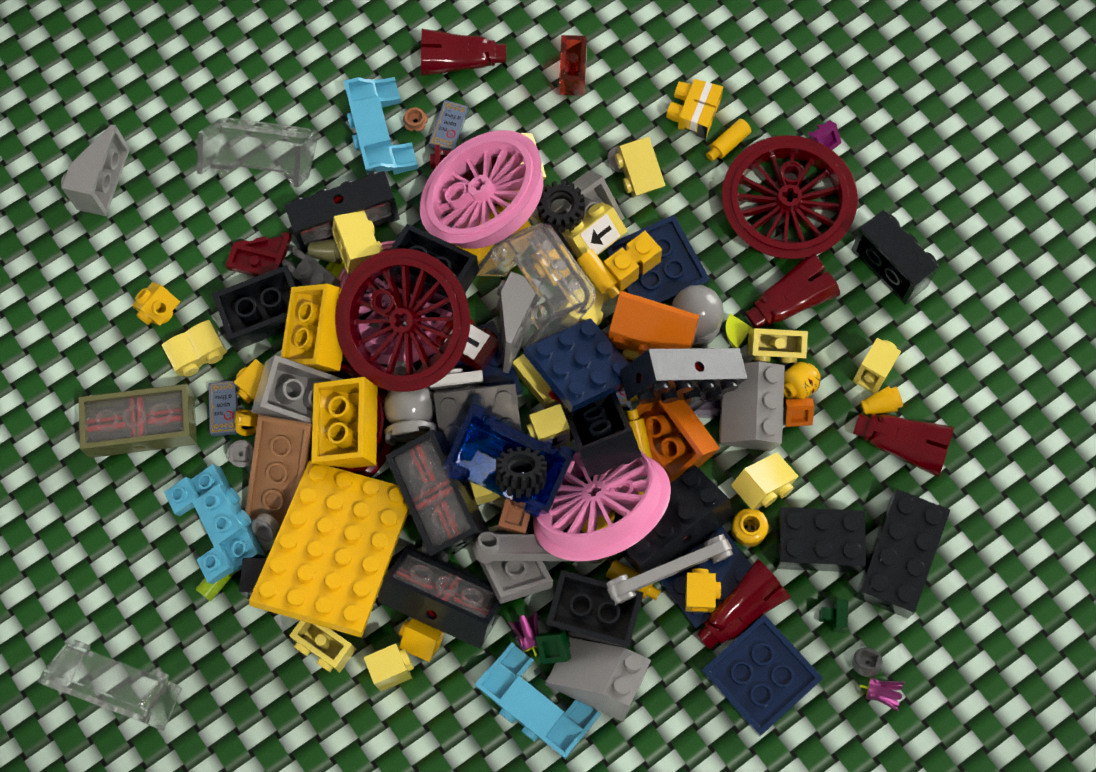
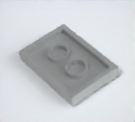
[470,525,553,604]

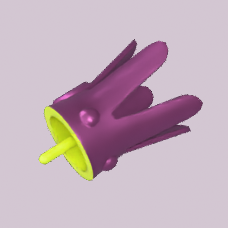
[509,612,539,656]
[859,677,905,711]

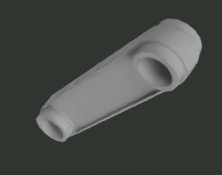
[473,532,604,564]
[606,534,734,605]

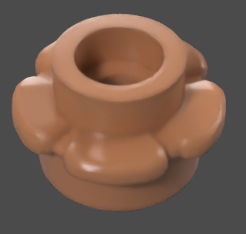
[403,108,428,132]

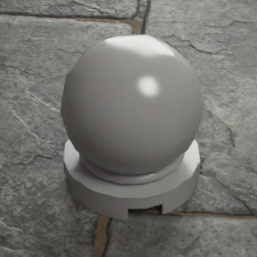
[671,285,724,348]
[383,387,438,446]

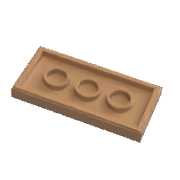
[245,414,313,527]

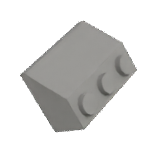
[529,171,625,257]
[719,361,785,452]

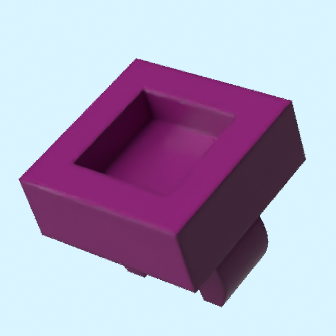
[807,120,842,150]

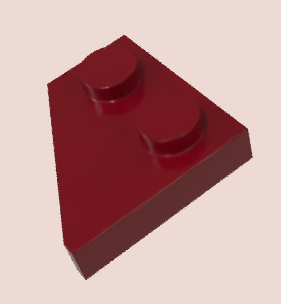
[225,232,292,277]

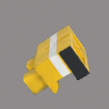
[666,79,723,139]

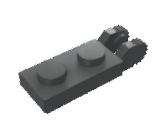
[281,246,341,287]

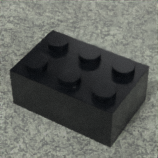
[851,209,939,305]
[382,223,479,313]
[212,265,296,351]
[433,380,522,447]
[563,392,642,477]
[777,507,866,573]
[546,570,644,649]

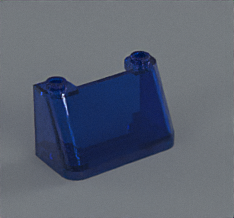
[443,403,575,517]

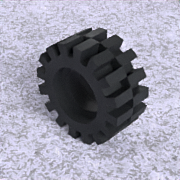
[537,180,585,233]
[495,447,547,498]

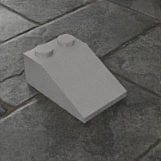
[61,125,130,216]
[496,272,541,373]
[251,355,343,423]
[545,637,651,722]

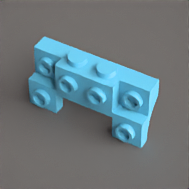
[344,77,418,175]
[164,464,265,584]
[475,643,601,760]

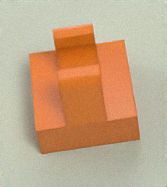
[784,398,814,427]

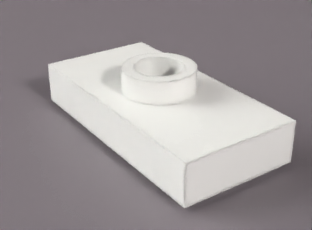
[429,369,484,391]

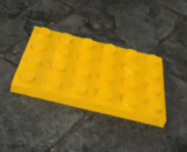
[249,461,413,638]

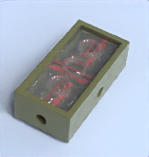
[78,384,197,458]

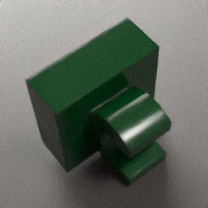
[819,599,848,633]
[535,631,571,664]

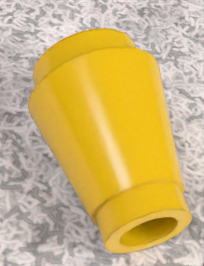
[860,386,903,416]

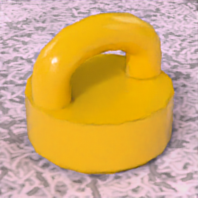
[234,410,258,436]

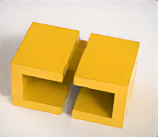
[604,231,662,292]

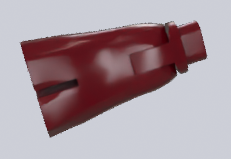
[421,29,506,76]
[745,254,840,328]
[853,414,954,477]
[697,559,791,649]

